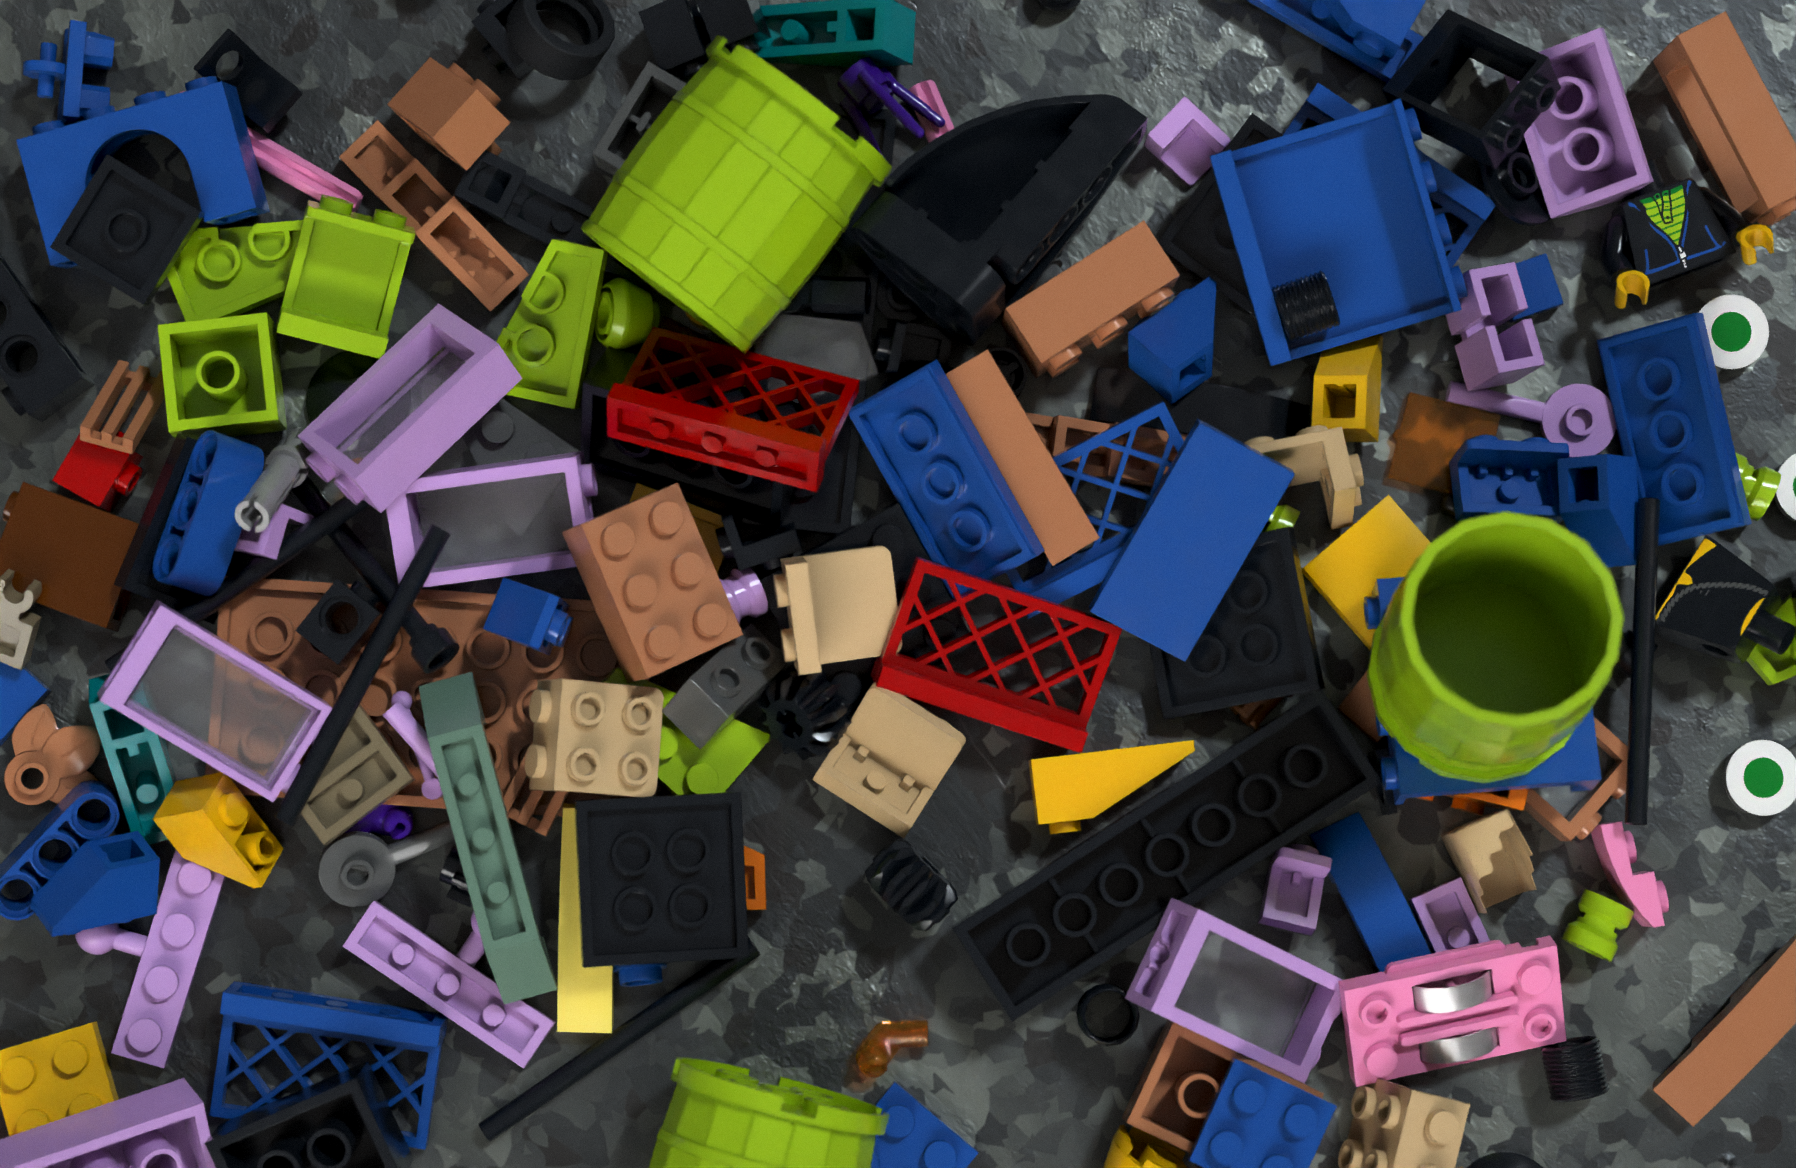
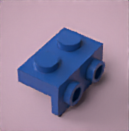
[1449,435,1570,525]

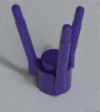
[837,57,945,184]

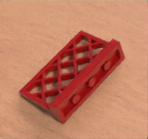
[607,326,859,492]
[871,556,1122,753]

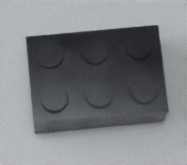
[205,1061,414,1168]

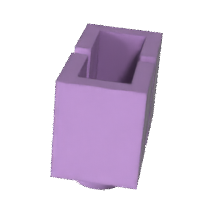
[1445,262,1545,392]

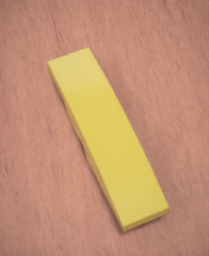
[557,804,614,1033]

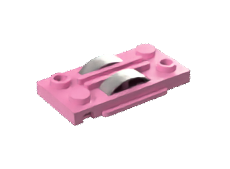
[1338,936,1566,1087]

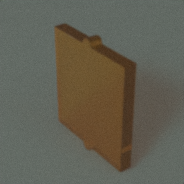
[1387,392,1501,493]

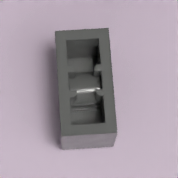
[662,623,789,750]

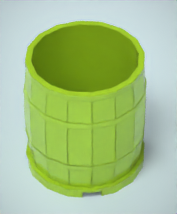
[580,35,892,354]
[1367,512,1624,784]
[649,1057,889,1168]

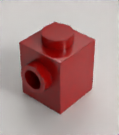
[52,423,144,512]

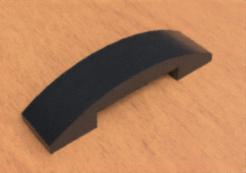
[454,150,651,292]
[1089,367,1310,443]

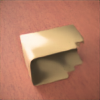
[1441,809,1536,913]

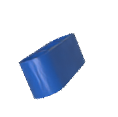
[153,430,264,596]
[0,780,119,921]

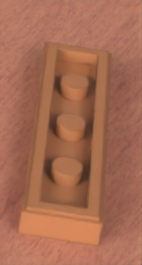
[946,349,1100,566]

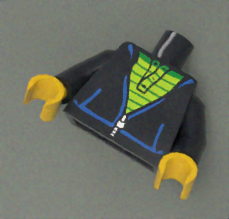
[1599,159,1774,309]

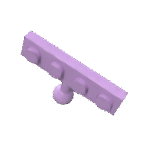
[75,849,226,1068]
[342,901,556,1069]

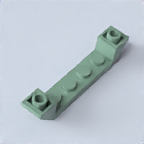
[418,672,558,1004]

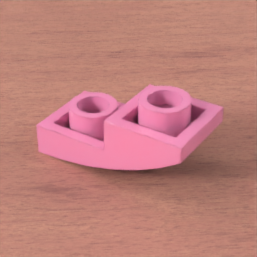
[1591,821,1669,928]

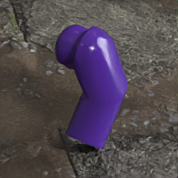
[343,804,414,840]

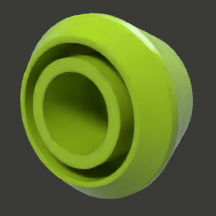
[595,277,660,349]

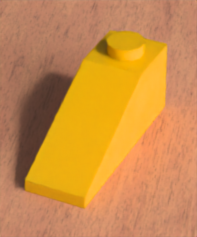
[1028,740,1195,834]

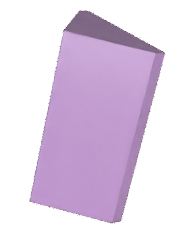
[1504,27,1654,218]

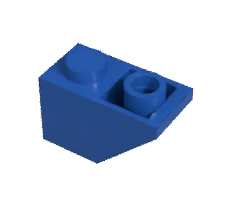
[1128,277,1217,404]
[1557,454,1638,568]
[483,577,574,656]
[31,831,160,937]

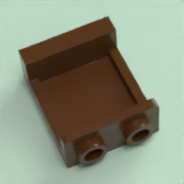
[0,482,139,632]

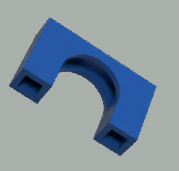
[16,76,270,269]

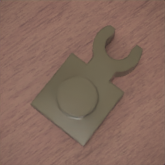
[0,569,42,670]

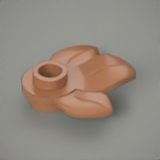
[4,704,101,806]

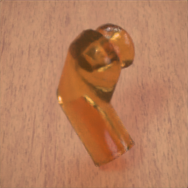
[856,1020,928,1078]

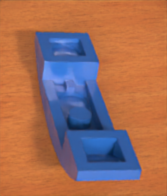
[1309,812,1431,972]

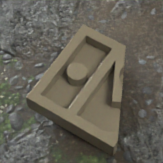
[301,704,416,845]

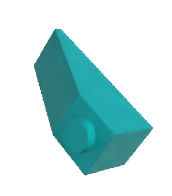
[755,0,916,67]
[89,672,176,845]

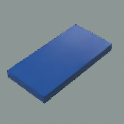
[1597,313,1752,546]
[848,360,1045,599]
[1089,418,1295,662]

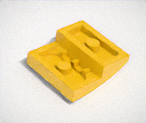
[1302,494,1431,650]

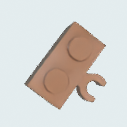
[387,57,510,171]

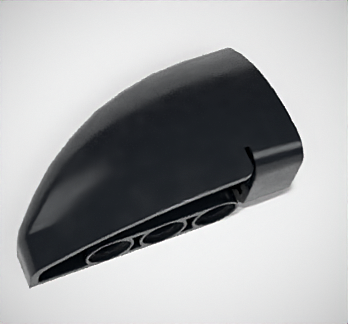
[850,94,1148,346]

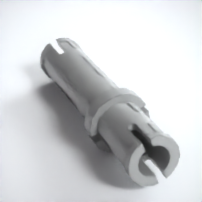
[234,427,311,532]

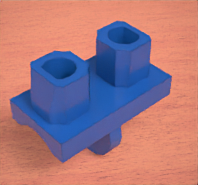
[23,20,115,126]

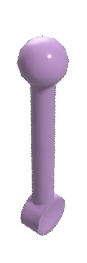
[391,691,443,800]

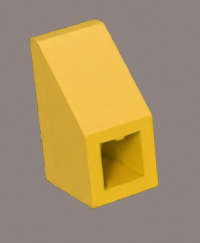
[1311,335,1383,442]
[153,772,284,888]

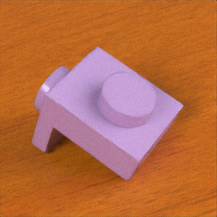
[1258,844,1332,936]

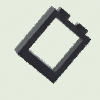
[1382,9,1561,169]

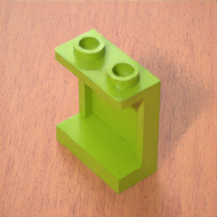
[276,195,416,359]

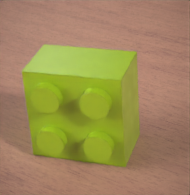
[158,312,287,440]

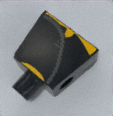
[1655,535,1796,664]

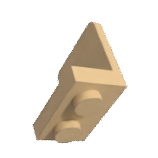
[1244,425,1364,530]
[773,545,902,675]
[525,679,664,797]
[812,682,966,838]
[1338,1078,1470,1168]

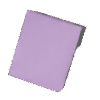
[1144,96,1231,187]
[234,504,314,560]

